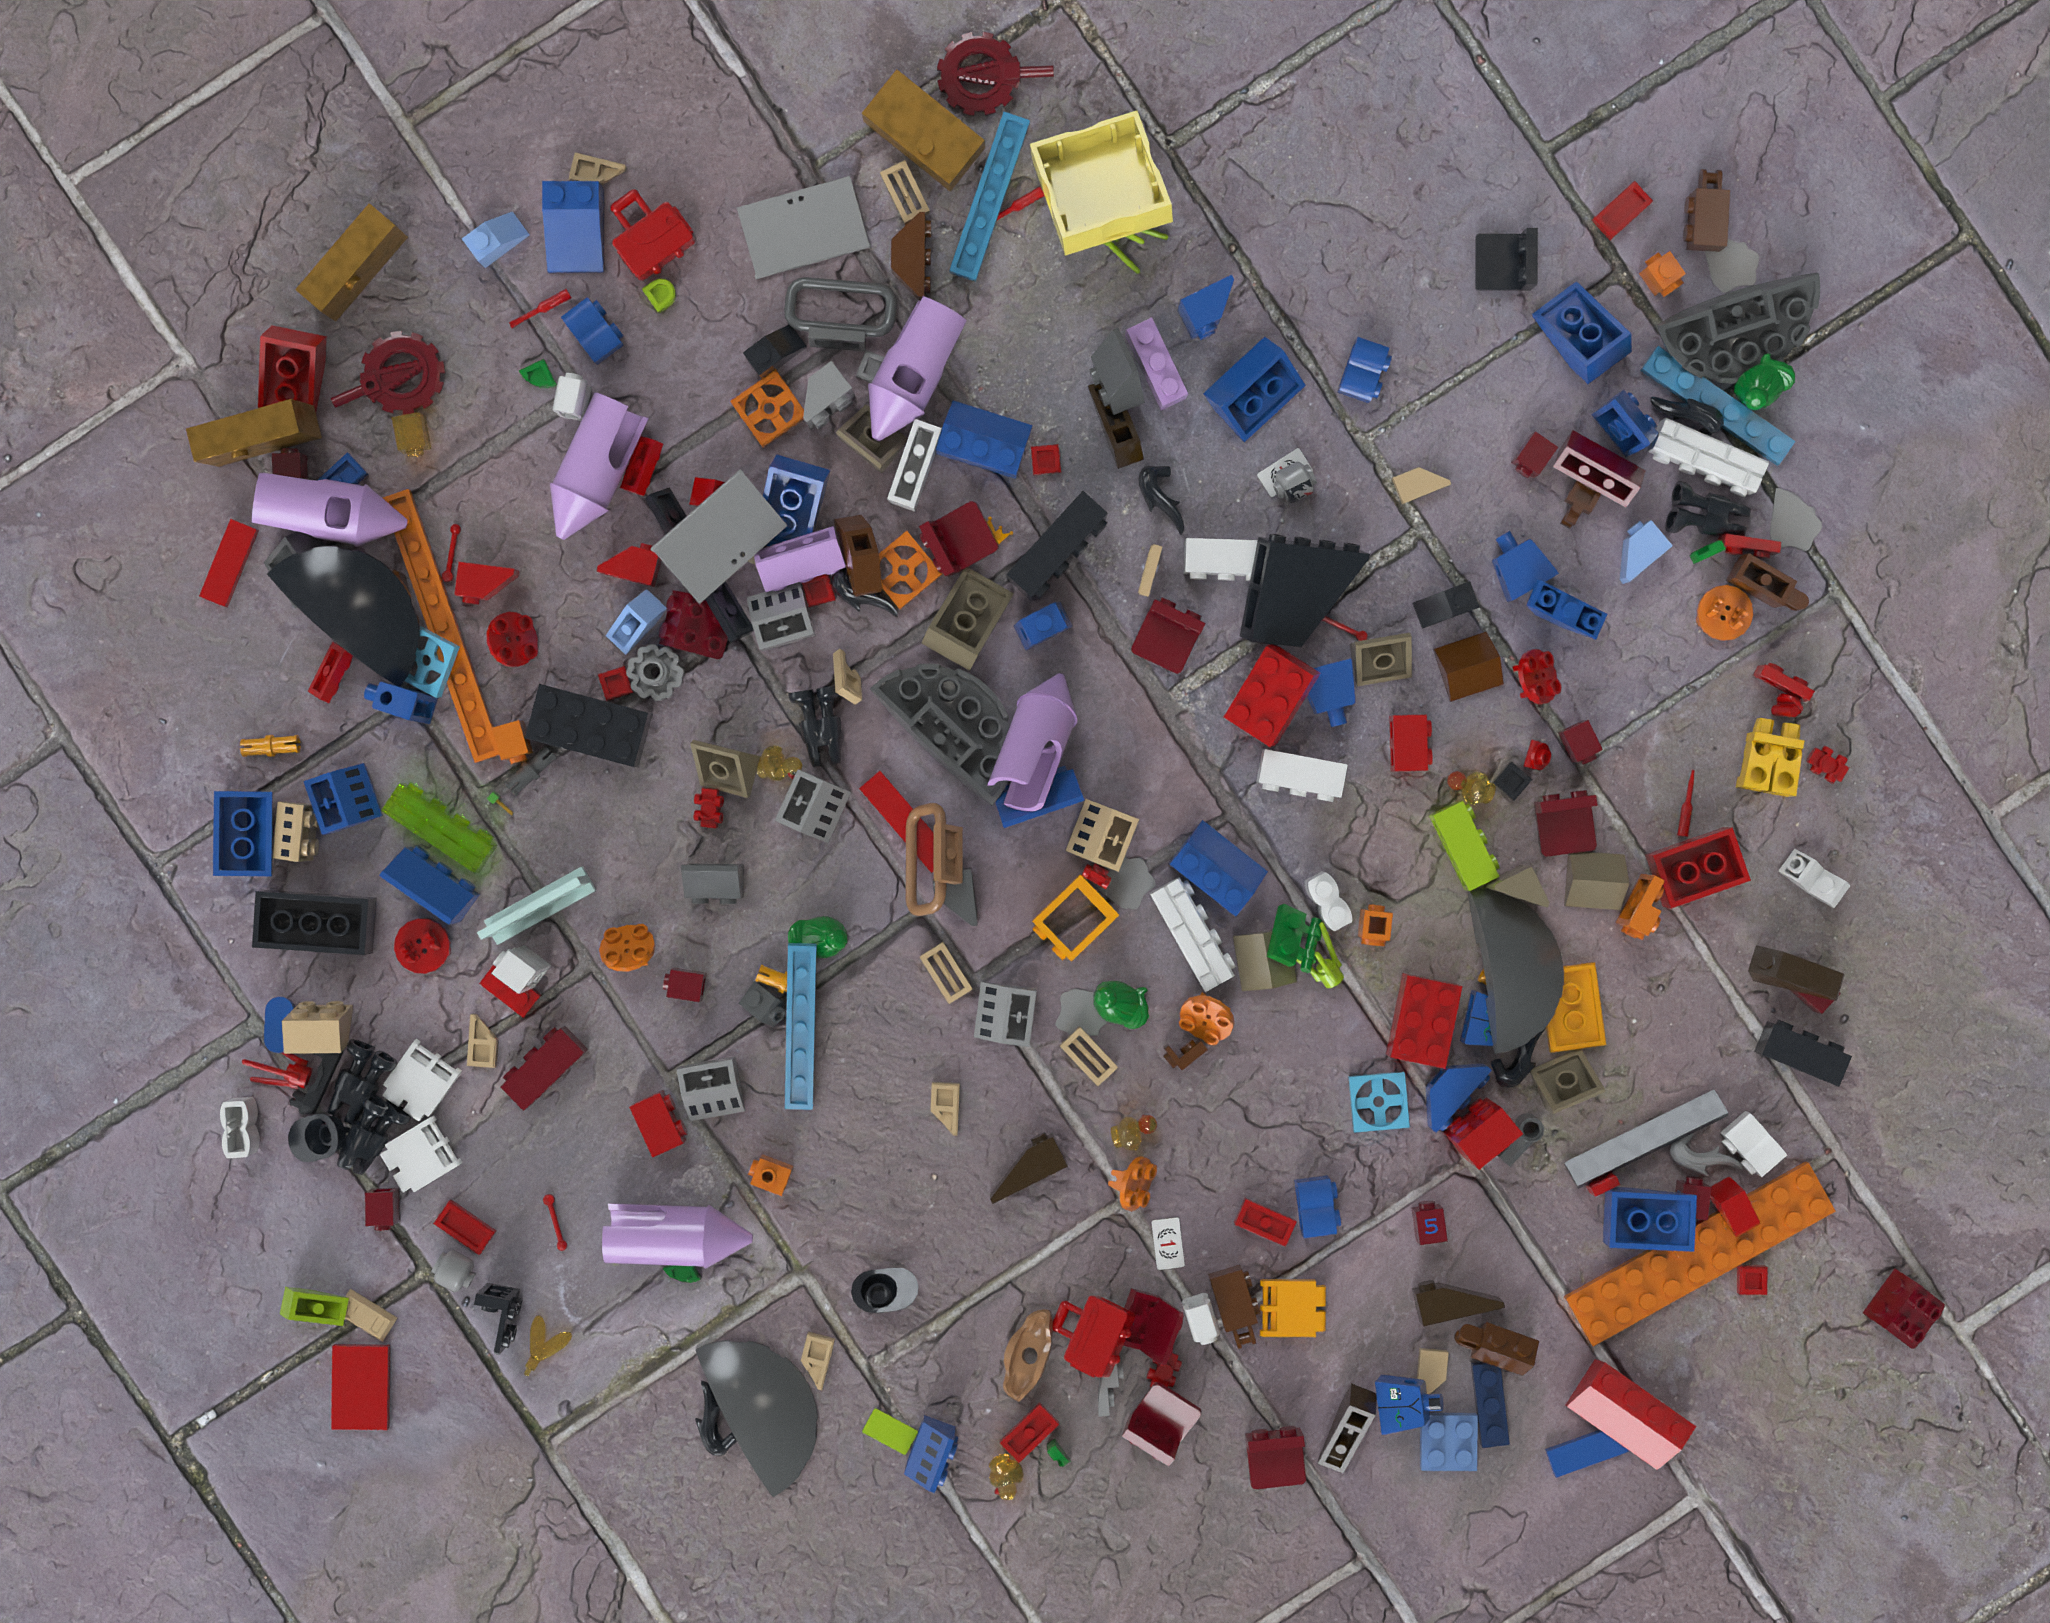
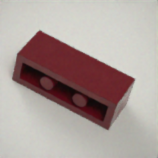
[1553,430,1646,507]
[500,1026,588,1111]

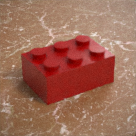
[1224,644,1321,747]
[1645,827,1751,909]
[1386,973,1463,1069]
[1443,1097,1523,1170]

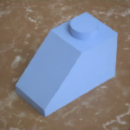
[462,212,530,268]
[1620,520,1673,584]
[606,589,667,655]

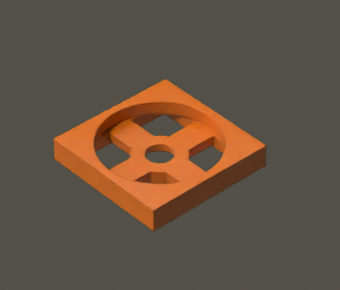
[730,369,804,448]
[879,531,943,609]

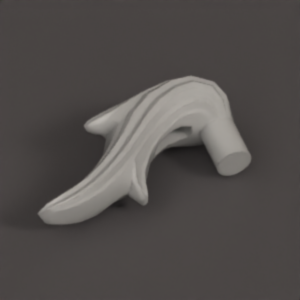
[1670,1133,1743,1176]

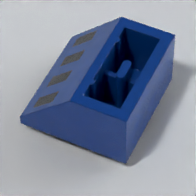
[303,763,383,835]
[904,1415,958,1493]

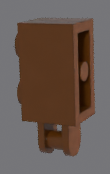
[1683,169,1730,252]
[1726,553,1809,611]
[1208,1264,1261,1349]
[1454,1322,1539,1376]

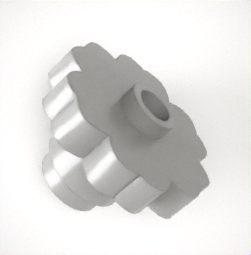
[626,644,685,701]

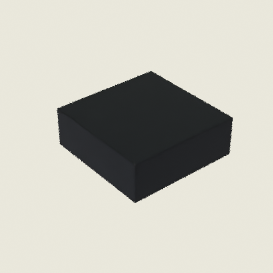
[1492,761,1533,801]

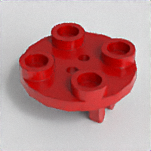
[487,611,538,668]
[1512,649,1562,704]
[394,918,451,974]

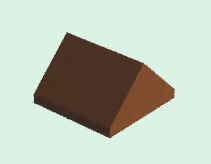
[1433,632,1504,702]

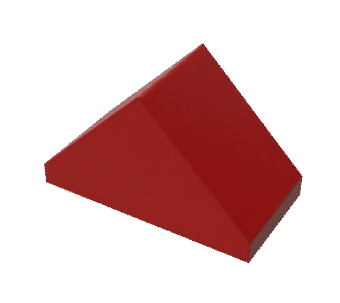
[1710,1176,1760,1237]

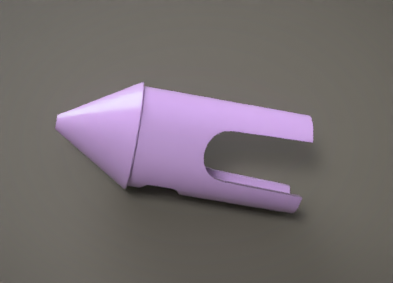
[868,296,967,442]
[550,393,649,540]
[252,473,408,547]
[987,673,1077,811]
[602,1203,753,1269]

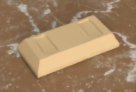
[345,1289,398,1342]

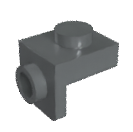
[739,981,787,1027]

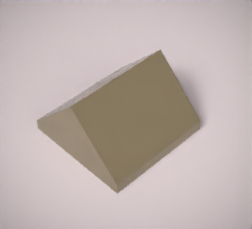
[836,405,908,473]
[1350,633,1412,686]
[690,740,760,798]
[1564,852,1629,910]
[1484,865,1550,908]
[1233,929,1297,991]
[1530,1049,1605,1114]

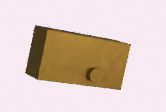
[862,69,985,192]
[295,203,408,322]
[186,399,322,467]

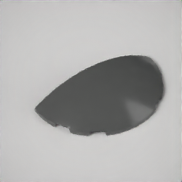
[1657,273,1820,383]
[870,664,1010,806]
[1467,888,1564,1054]
[695,1340,818,1497]

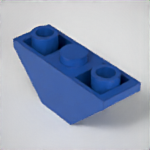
[1526,580,1608,640]
[1425,1064,1492,1133]

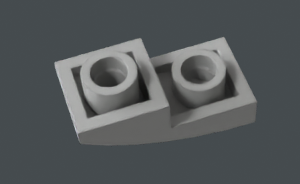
[1097,1361,1124,1417]

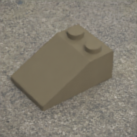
[921,567,1014,671]

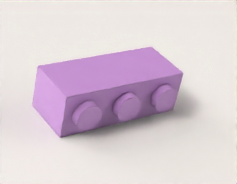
[1125,318,1188,411]
[754,526,846,592]

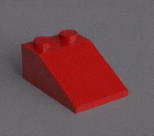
[258,325,327,412]

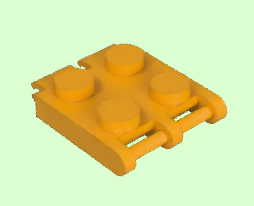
[1259,1279,1326,1337]

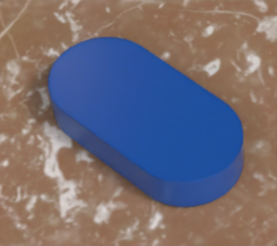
[264,997,295,1053]

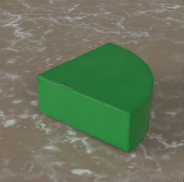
[519,359,557,388]
[1689,540,1726,564]
[663,1265,701,1283]
[1047,1438,1071,1467]

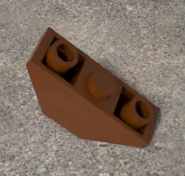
[891,212,931,301]
[834,515,882,597]

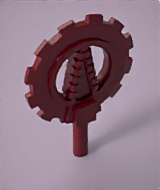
[937,32,1054,116]
[331,331,445,415]

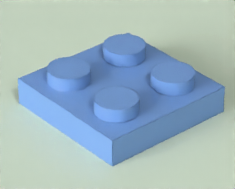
[1420,1413,1478,1471]

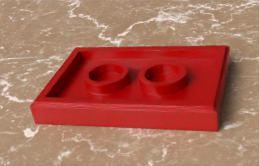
[331,1344,390,1430]

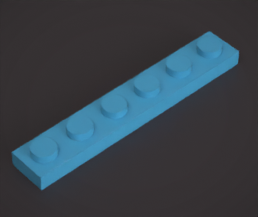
[949,112,1030,282]
[1640,346,1796,466]
[785,943,817,1110]

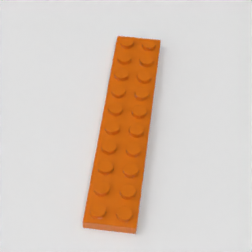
[1564,1161,1836,1346]

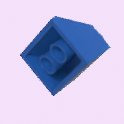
[1203,337,1306,442]
[936,400,1033,479]
[995,765,1084,828]
[213,791,273,877]
[1168,820,1268,916]
[379,845,480,925]

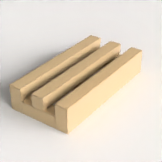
[880,160,930,225]
[919,942,973,1004]
[1060,1026,1118,1086]

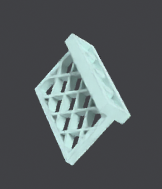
[477,866,597,945]

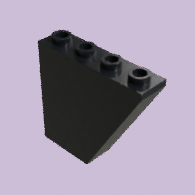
[1240,534,1370,647]

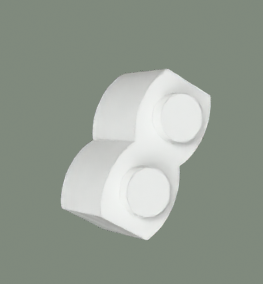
[552,373,592,421]
[1304,871,1352,931]
[220,1097,260,1158]
[1720,1111,1787,1177]
[1182,1293,1220,1345]

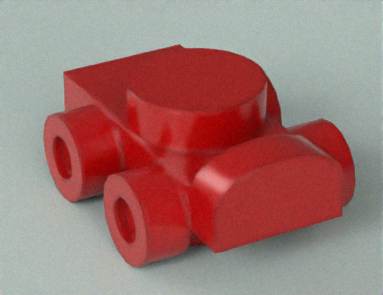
[1806,746,1850,784]
[693,788,724,828]
[1081,863,1111,889]
[1146,1352,1182,1388]

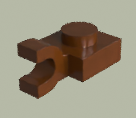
[1560,480,1601,529]

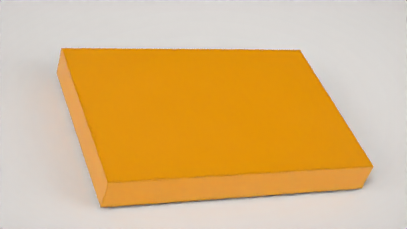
[1546,962,1606,1053]

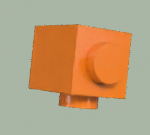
[492,720,533,764]
[748,1154,794,1196]

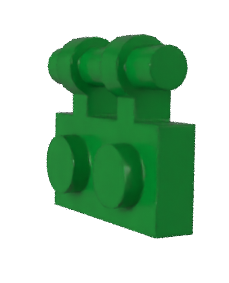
[1266,904,1322,973]

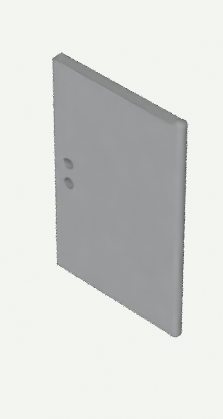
[737,176,871,279]
[651,469,787,604]

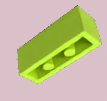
[1429,801,1500,891]

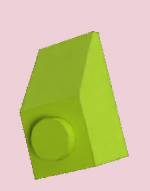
[280,1286,349,1326]

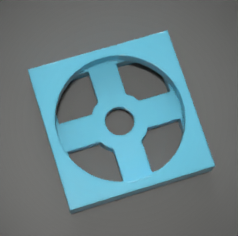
[405,626,460,698]
[1348,1071,1410,1133]

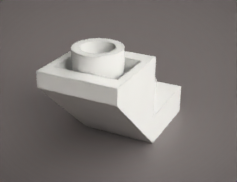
[1779,849,1850,908]

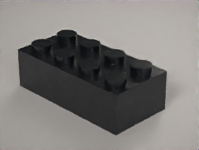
[1006,491,1108,601]
[525,684,653,768]
[252,890,377,955]

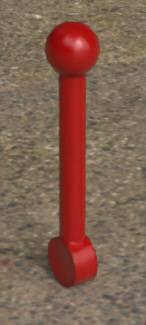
[442,524,461,582]
[1322,616,1368,641]
[543,1194,567,1251]

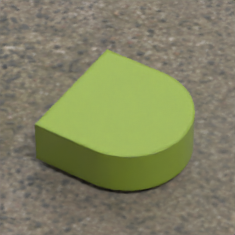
[642,278,676,313]

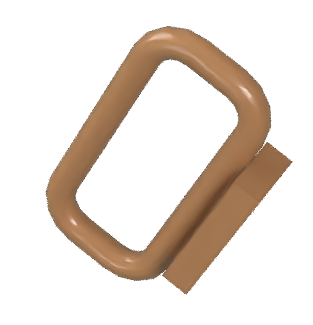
[905,803,963,916]

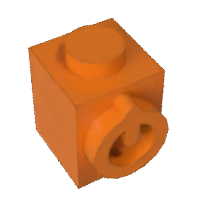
[1639,251,1686,298]
[1358,904,1393,946]

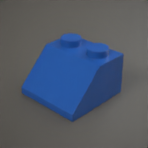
[1177,275,1234,340]

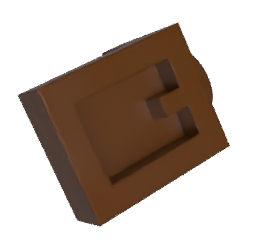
[1163,1039,1208,1070]

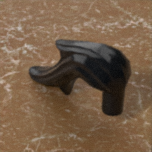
[1651,397,1724,436]
[1138,465,1184,535]
[831,567,898,617]
[1491,1027,1546,1088]
[695,1381,737,1456]

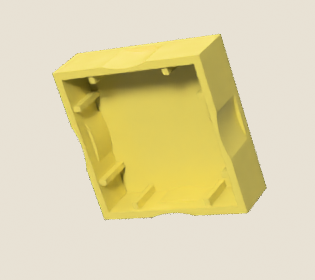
[1030,110,1173,255]

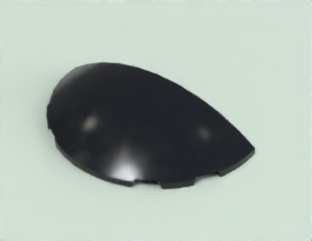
[267,546,420,687]

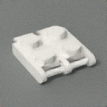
[382,1039,462,1121]
[380,1115,463,1192]

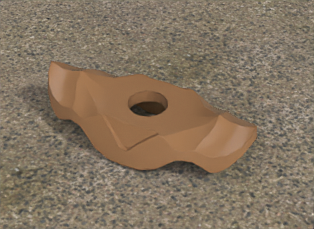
[1003,1309,1053,1401]

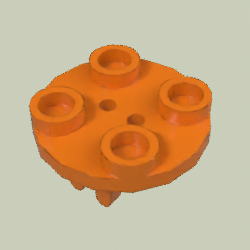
[1696,585,1753,641]
[599,924,656,972]
[1179,992,1235,1045]
[1108,1156,1157,1212]

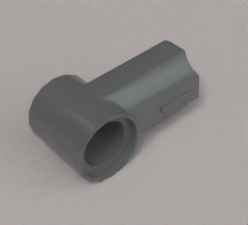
[1497,1113,1544,1167]

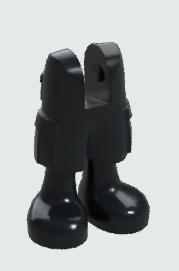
[1665,481,1751,536]
[788,686,842,767]
[327,1039,397,1125]
[337,1094,412,1175]

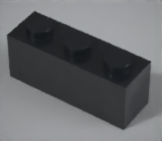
[1754,1019,1852,1087]

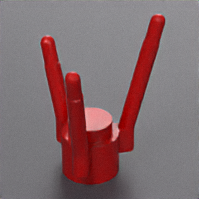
[242,1053,313,1090]

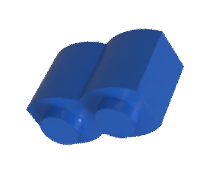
[561,297,624,365]
[1337,337,1392,403]
[1294,1175,1341,1238]

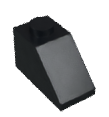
[743,325,807,379]
[1412,581,1480,629]

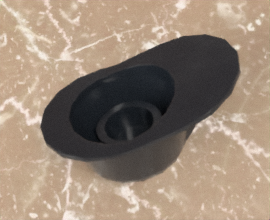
[288,1113,350,1162]
[851,1268,919,1314]

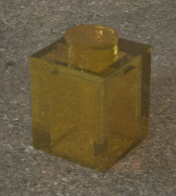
[392,412,431,457]

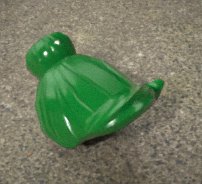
[1734,354,1795,410]
[788,916,848,958]
[1093,980,1149,1029]

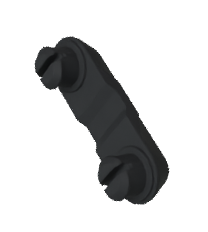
[289,1051,343,1114]

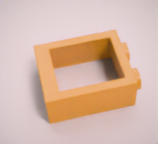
[1032,874,1119,961]

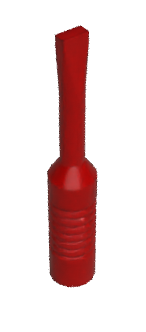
[997,186,1044,221]
[509,288,572,328]
[1677,770,1695,837]

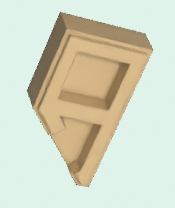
[568,153,627,185]
[1392,467,1451,504]
[1138,544,1162,597]
[833,649,862,704]
[467,1014,498,1068]
[931,1082,960,1136]
[801,1332,835,1390]
[1417,1348,1449,1394]

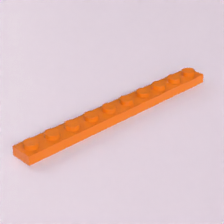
[383,489,499,763]

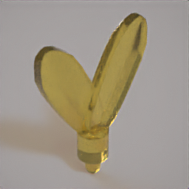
[524,1315,572,1376]

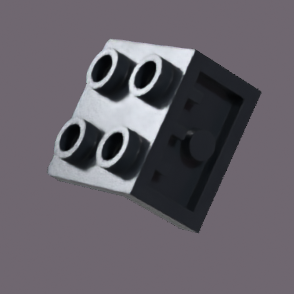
[1475,228,1538,291]
[474,1283,523,1355]

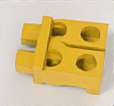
[1735,718,1805,797]

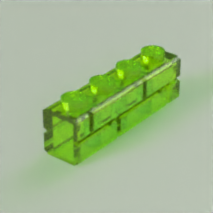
[381,782,498,873]

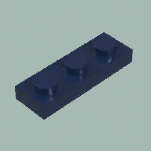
[1471,1362,1510,1448]

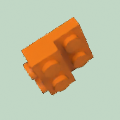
[1615,874,1665,940]

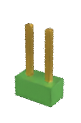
[487,791,514,815]

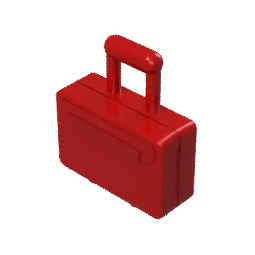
[610,189,695,281]
[1052,1296,1135,1378]

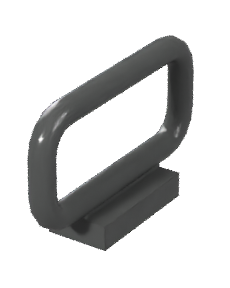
[784,277,897,352]

